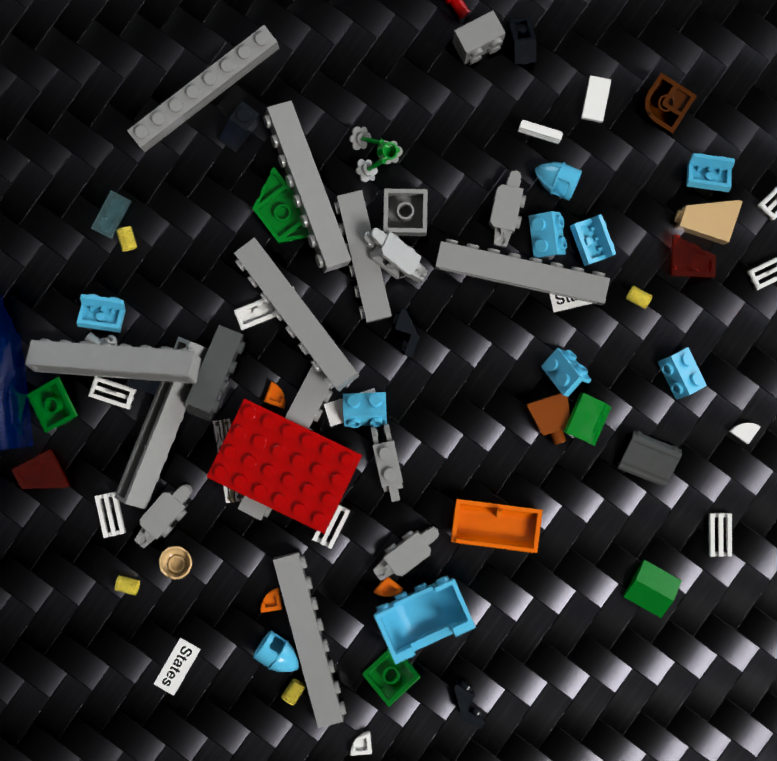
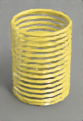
[116,226,137,251]
[626,286,652,309]
[115,575,140,596]
[281,679,306,705]

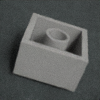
[453,10,506,64]
[383,189,428,236]

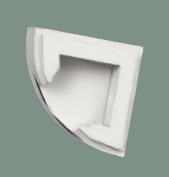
[729,423,760,444]
[351,731,372,756]

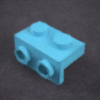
[686,153,735,192]
[529,211,567,258]
[570,214,616,266]
[77,294,126,333]
[658,347,707,400]
[541,348,591,397]
[343,392,387,428]

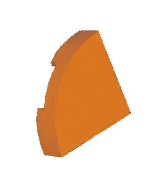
[264,382,286,409]
[373,576,404,597]
[261,587,283,613]

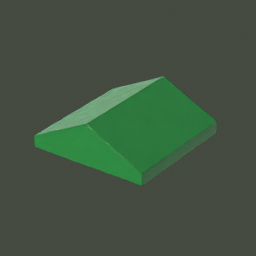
[27,377,78,433]
[563,392,611,446]
[623,560,682,618]
[362,649,421,707]

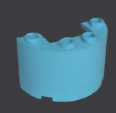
[374,576,476,664]

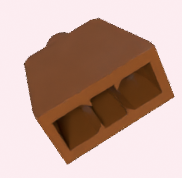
[525,393,570,445]

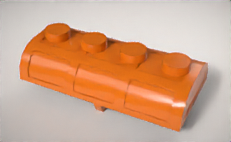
[451,499,543,553]

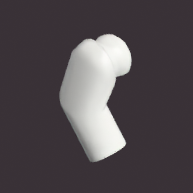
[84,332,117,346]

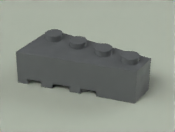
[185,325,246,422]

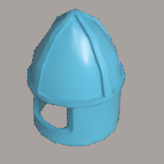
[535,162,582,201]
[253,630,299,672]

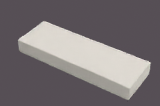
[234,287,295,330]

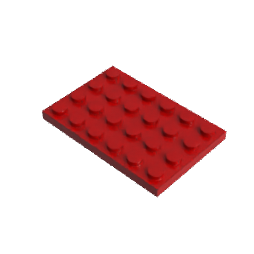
[207,398,362,534]

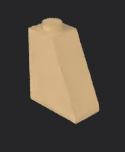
[674,200,743,245]

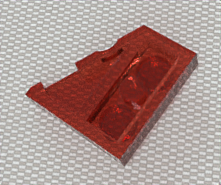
[671,234,716,278]
[12,450,71,489]

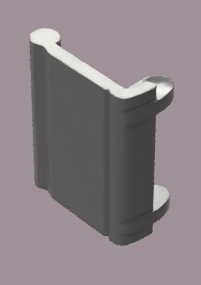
[617,430,682,487]

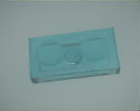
[91,190,132,239]

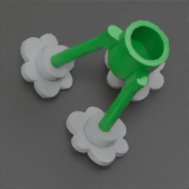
[349,126,403,182]

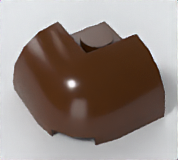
[645,73,697,133]

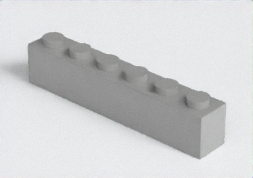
[334,190,392,323]

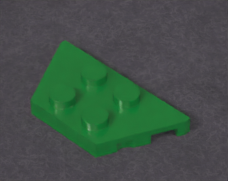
[252,167,309,244]

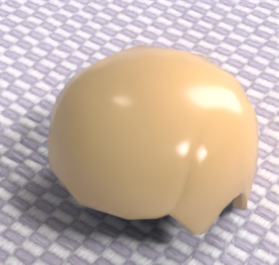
[159,546,192,580]

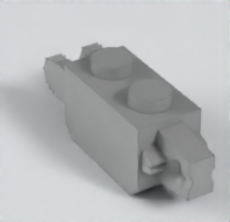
[489,170,526,248]
[362,228,428,283]
[371,424,403,502]
[134,484,193,548]
[373,526,440,580]

